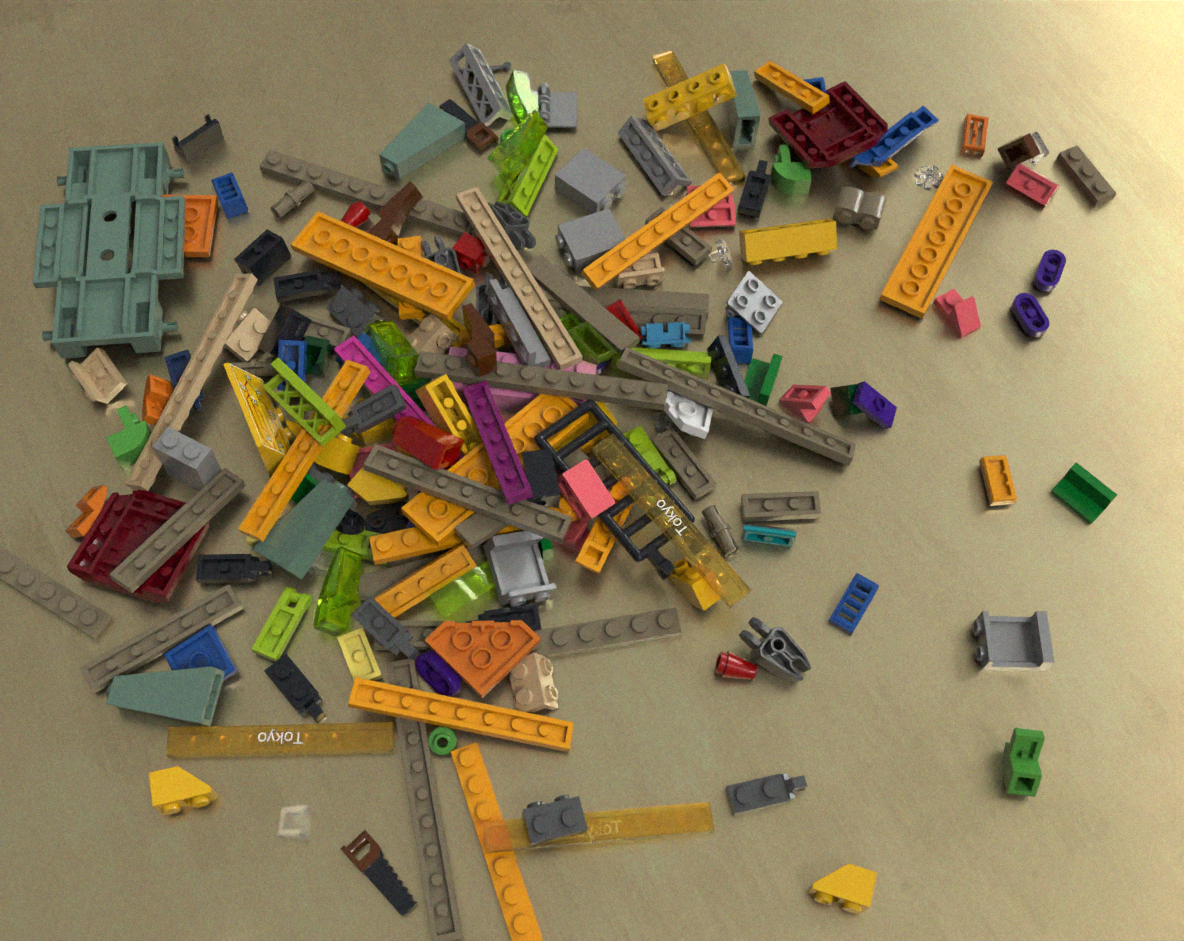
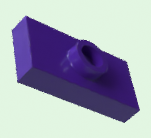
[852,381,897,429]

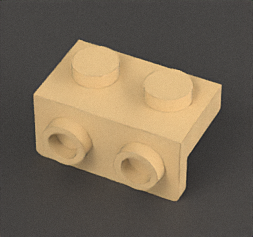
[615,253,665,289]
[222,308,271,362]
[400,313,458,365]
[68,347,127,404]
[509,653,558,713]

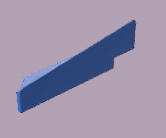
[848,105,939,167]

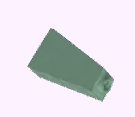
[726,70,761,147]
[379,103,465,179]
[252,479,355,580]
[106,666,225,726]

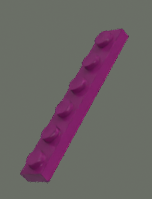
[462,381,533,505]

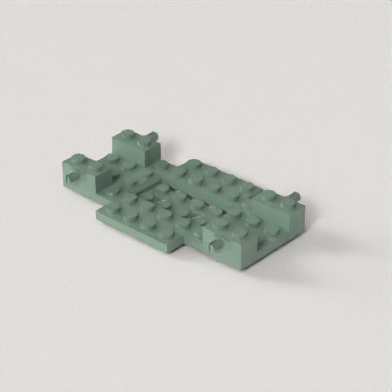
[33,142,186,359]

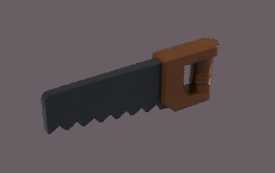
[439,99,499,152]
[340,830,418,916]

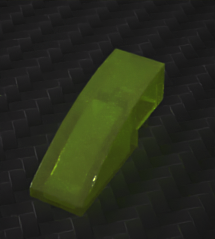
[506,70,539,139]
[559,313,617,365]
[313,546,362,637]
[429,560,495,619]

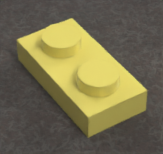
[337,627,383,681]

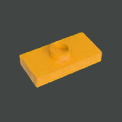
[979,455,1017,506]

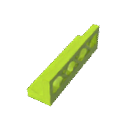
[497,134,559,217]
[611,347,711,378]
[263,358,346,447]

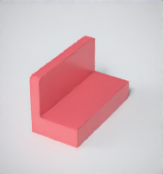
[1006,163,1061,206]
[557,460,615,525]

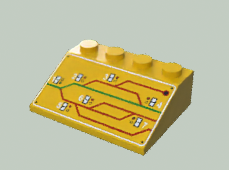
[223,363,294,478]

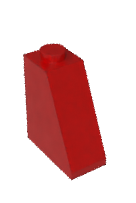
[392,415,465,470]

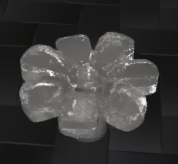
[914,165,944,191]
[709,238,733,268]
[653,410,681,433]

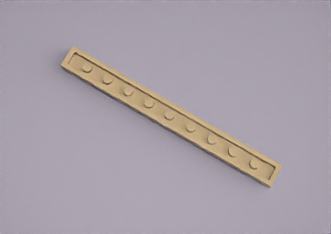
[456,187,583,370]
[125,274,258,491]

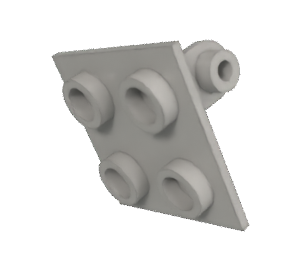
[532,83,577,128]
[725,271,783,334]

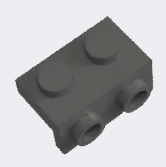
[326,286,385,337]
[522,795,588,846]

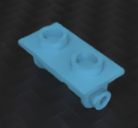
[640,322,691,348]

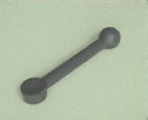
[469,62,511,76]

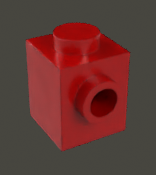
[452,232,490,274]

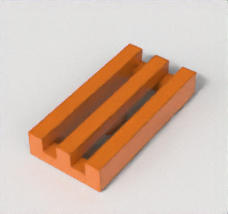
[961,114,989,156]

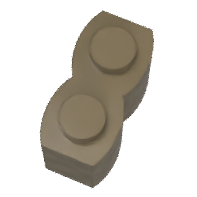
[833,187,886,229]

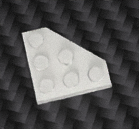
[643,379,713,439]

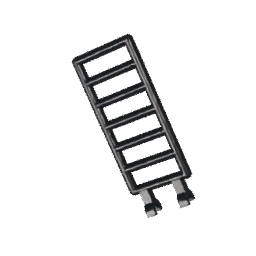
[534,399,707,580]

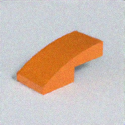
[142,374,173,426]
[66,485,108,538]

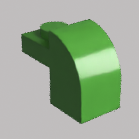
[770,145,812,195]
[106,405,152,469]
[1003,728,1045,797]

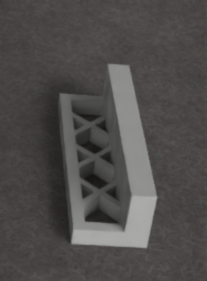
[449,43,515,127]
[618,116,692,196]
[488,279,551,368]

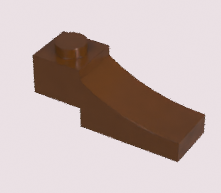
[997,133,1041,168]
[367,181,423,246]
[462,303,497,377]

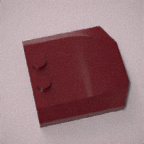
[768,81,888,169]
[67,490,209,603]

